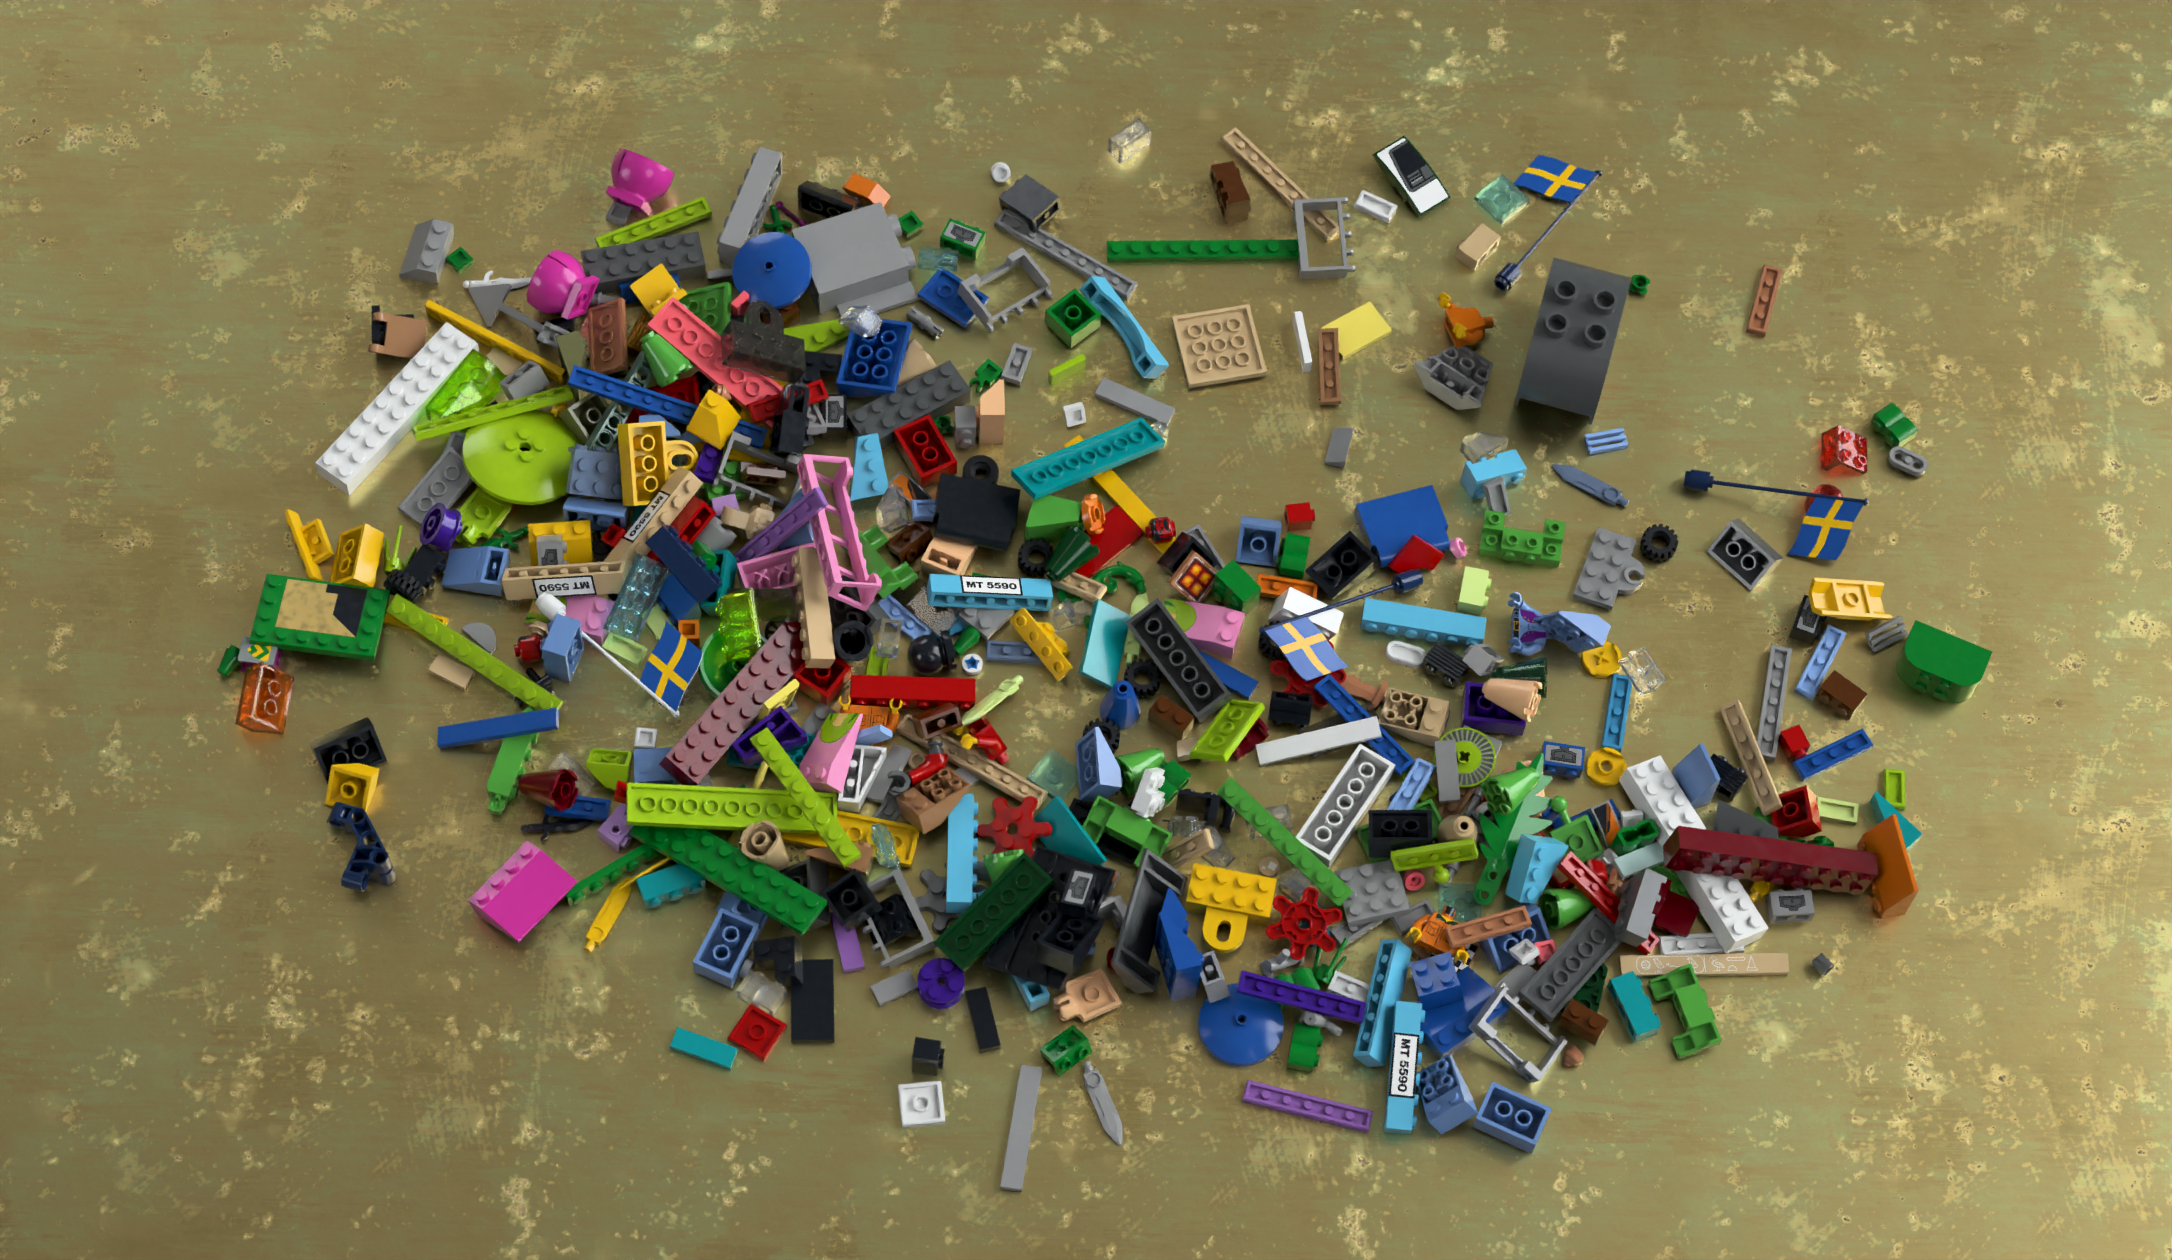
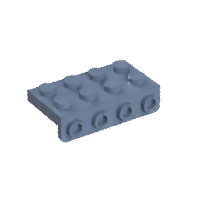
[566,444,623,500]

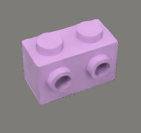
[598,803,634,852]

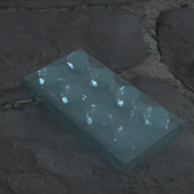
[603,553,670,642]

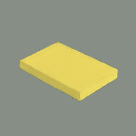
[1321,301,1392,360]
[755,679,800,724]

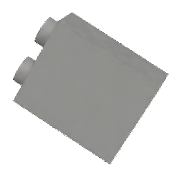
[792,202,916,314]

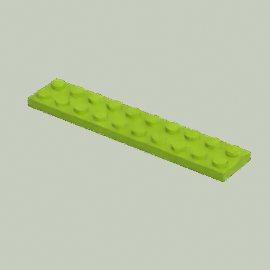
[626,782,838,834]

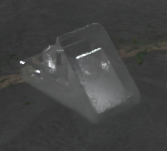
[1049,598,1092,632]

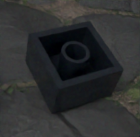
[820,869,883,933]

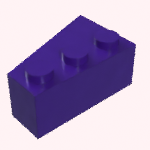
[732,705,808,767]

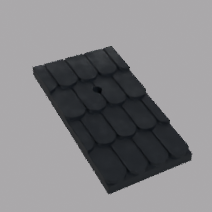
[983,845,1116,991]

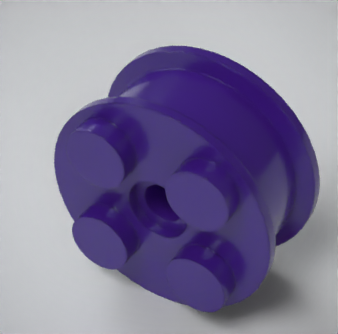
[420,503,463,552]
[917,958,965,1009]

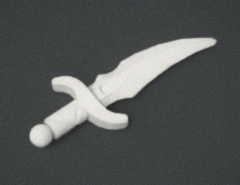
[463,270,532,290]

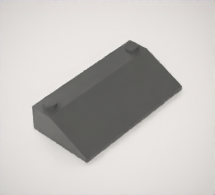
[1111,848,1188,993]

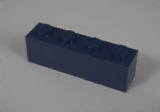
[645,524,723,603]

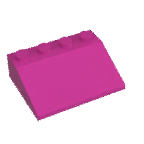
[468,841,577,943]

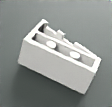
[1267,587,1344,640]
[838,744,887,813]

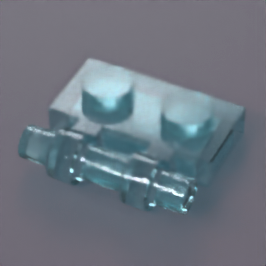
[917,246,959,271]
[871,823,901,871]

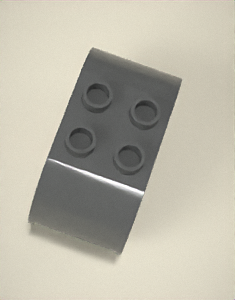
[1514,257,1631,425]

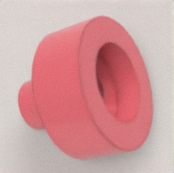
[1402,869,1425,891]

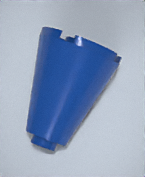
[1100,681,1141,730]

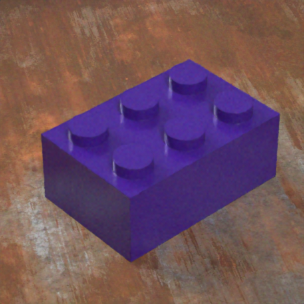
[1461,682,1526,736]

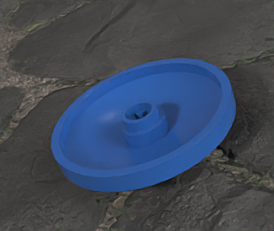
[732,232,812,310]
[1198,983,1284,1067]

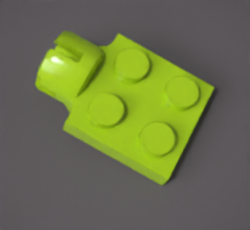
[455,487,512,548]

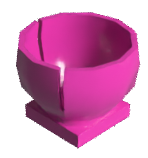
[606,148,674,216]
[526,249,600,320]

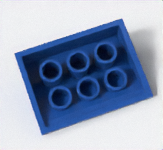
[836,315,913,398]
[1154,911,1204,1002]
[1415,966,1510,1060]

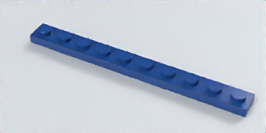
[567,365,768,449]

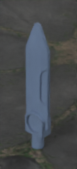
[1552,464,1629,507]

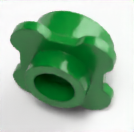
[1629,275,1650,295]
[933,415,954,435]

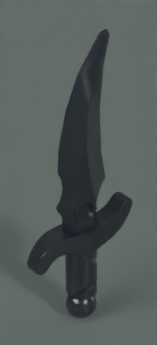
[521,815,596,842]

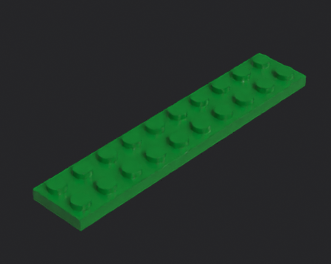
[629,825,827,936]

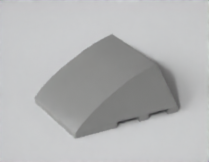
[1414,346,1493,410]

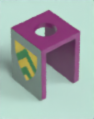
[238,637,282,677]

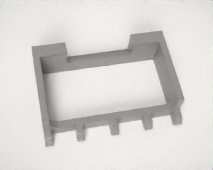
[1292,197,1355,279]
[957,247,1053,332]
[712,431,801,508]
[862,868,937,969]
[1468,982,1567,1083]

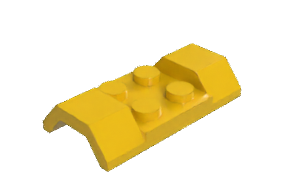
[1808,578,1892,621]

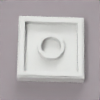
[898,1081,945,1128]

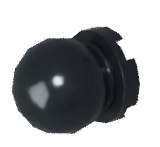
[832,620,874,663]
[907,630,957,675]

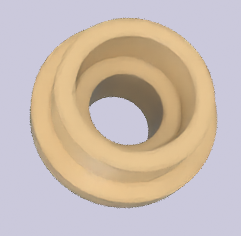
[529,621,549,639]

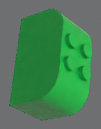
[1896,620,1992,703]

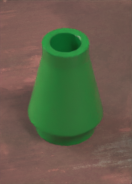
[953,625,981,656]
[217,645,241,677]

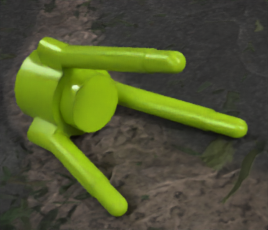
[383,525,417,576]

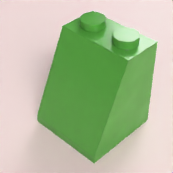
[1024,495,1084,544]

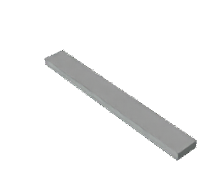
[994,209,1138,301]

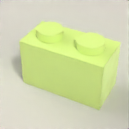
[1456,566,1492,615]

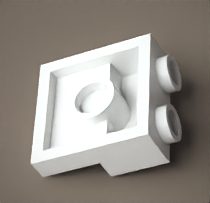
[1131,767,1165,818]

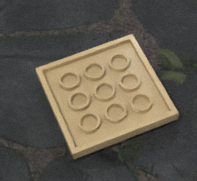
[1172,304,1267,388]

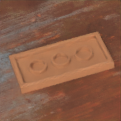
[588,297,628,375]

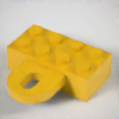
[617,421,699,506]
[1185,863,1277,953]

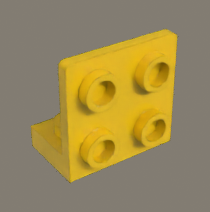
[630,264,687,318]

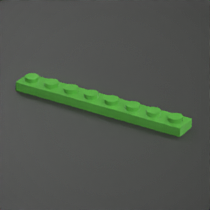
[1216,777,1353,907]

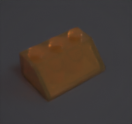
[235,662,295,735]

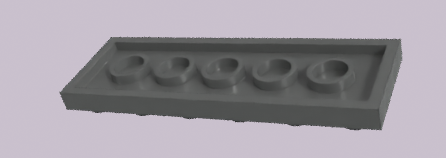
[1518,908,1622,1022]

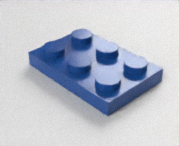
[918,266,989,328]

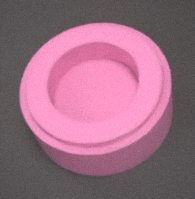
[1450,537,1467,559]

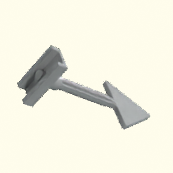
[468,284,571,349]

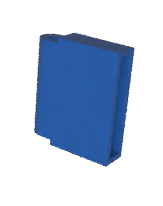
[1354,485,1450,568]

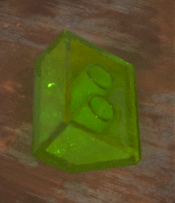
[716,588,762,661]

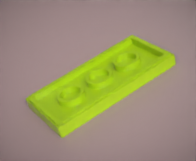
[1189,699,1265,762]

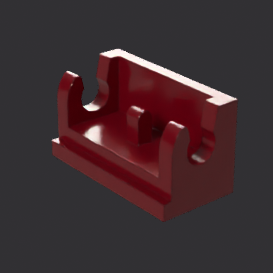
[1232,717,1270,761]

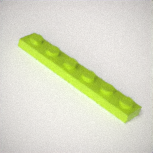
[595,196,712,248]

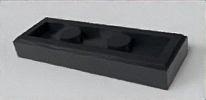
[965,987,1001,1052]

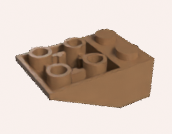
[896,766,971,834]

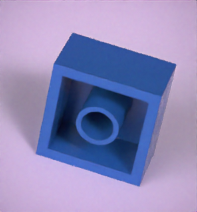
[1409,952,1464,1010]

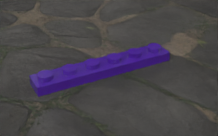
[1236,970,1366,1025]

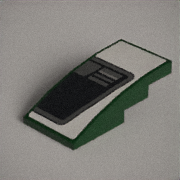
[1373,136,1451,217]

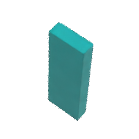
[670,1027,738,1070]

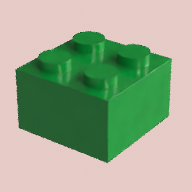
[1044,288,1101,348]
[1212,560,1261,616]

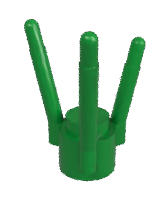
[1312,937,1348,986]

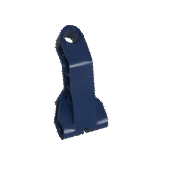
[327,802,396,892]

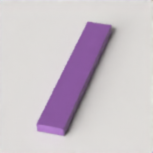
[733,487,829,563]
[1242,1080,1373,1133]

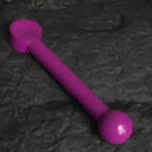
[775,201,807,227]

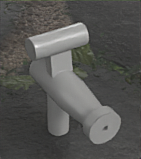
[1260,949,1304,978]
[1299,1010,1343,1037]

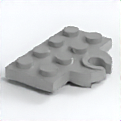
[1573,527,1645,610]

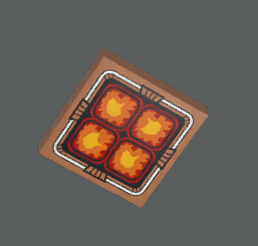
[1167,550,1218,603]

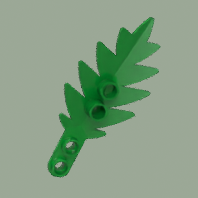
[1473,753,1552,905]

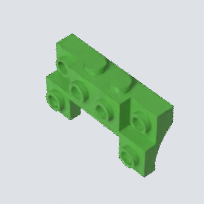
[1478,510,1565,567]
[840,524,919,599]
[1082,795,1173,868]
[1648,964,1722,1059]

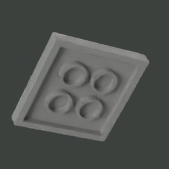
[1334,859,1410,927]

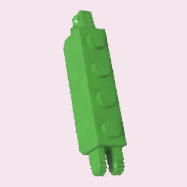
[486,707,539,815]

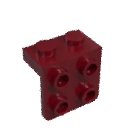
[1652,879,1700,938]

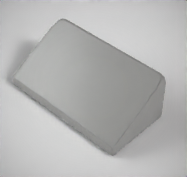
[1325,427,1354,468]

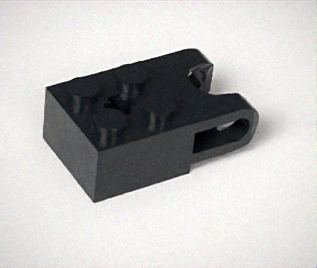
[769,382,810,455]

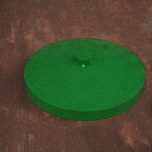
[698,626,767,698]

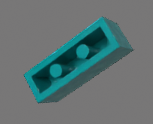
[700,550,737,617]
[636,864,706,909]
[1607,971,1661,1043]

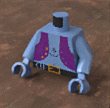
[1507,592,1555,657]

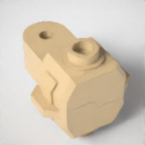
[720,502,776,540]

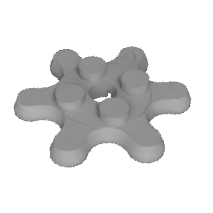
[914,869,987,935]

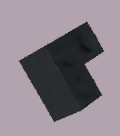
[798,351,842,384]
[753,936,803,987]

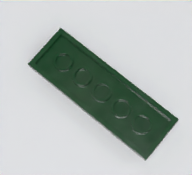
[933,852,1054,972]

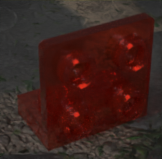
[1821,425,1867,474]

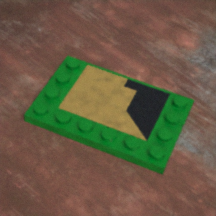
[249,574,390,661]

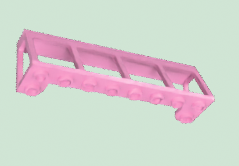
[797,454,882,611]

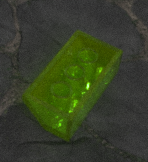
[425,349,506,434]

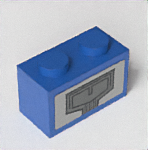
[1541,741,1585,779]

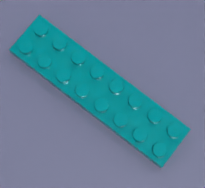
[1011,417,1165,500]

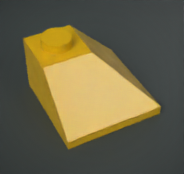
[686,389,741,450]
[325,763,379,812]

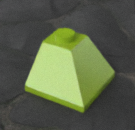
[586,748,633,791]

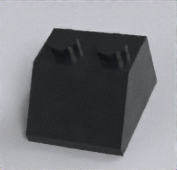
[1156,532,1219,577]

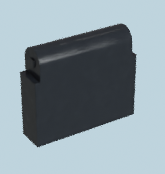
[932,473,1021,552]

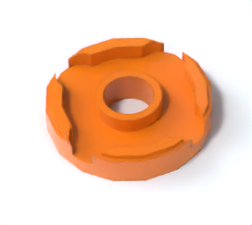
[1081,494,1105,535]

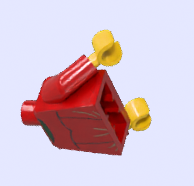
[953,715,1009,765]

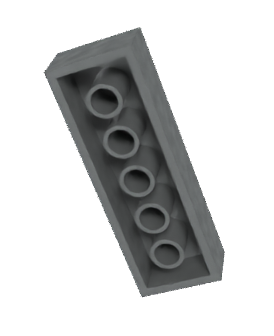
[581,231,706,294]
[847,360,971,449]
[1125,598,1234,723]

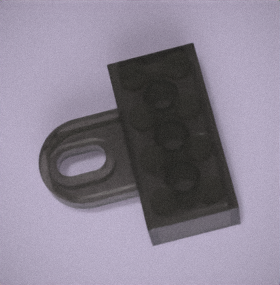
[721,301,806,384]

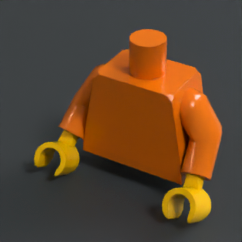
[1437,292,1494,348]

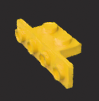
[284,509,334,581]
[1010,608,1073,681]

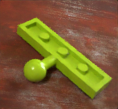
[1391,838,1478,884]

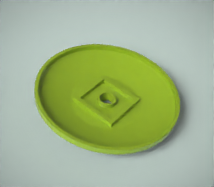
[462,409,582,505]

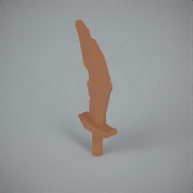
[1340,669,1387,713]

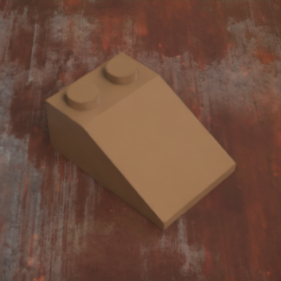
[805,840,876,877]

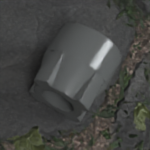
[1811,953,1834,977]

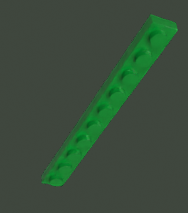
[1106,240,1299,262]
[564,784,746,906]

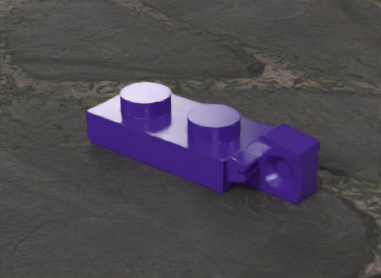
[694,442,724,484]

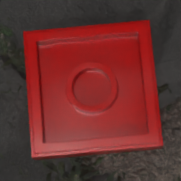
[727,1003,787,1061]

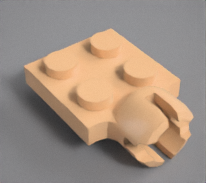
[1052,967,1121,1023]

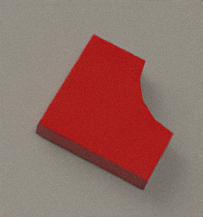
[1388,534,1445,573]

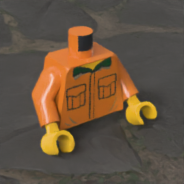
[838,695,903,746]
[1405,906,1469,965]

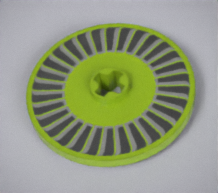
[1433,728,1496,788]

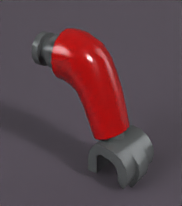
[887,741,948,797]

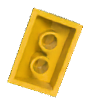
[528,520,593,566]
[329,523,384,588]

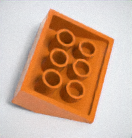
[1857,814,1919,919]

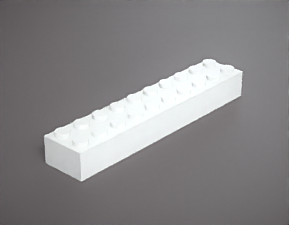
[315,322,480,496]
[1619,756,1769,953]

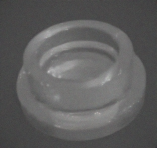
[1151,420,1170,438]

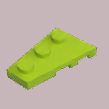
[780,319,850,363]

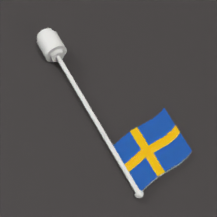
[535,592,703,718]

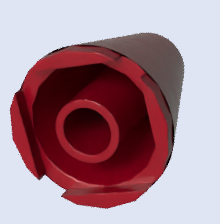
[518,769,579,811]

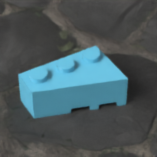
[848,433,890,501]
[1460,449,1527,500]
[1505,834,1569,904]

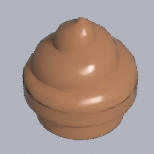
[711,384,731,400]
[1563,1044,1585,1067]

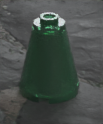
[1492,658,1548,699]

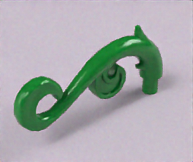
[1057,561,1147,606]

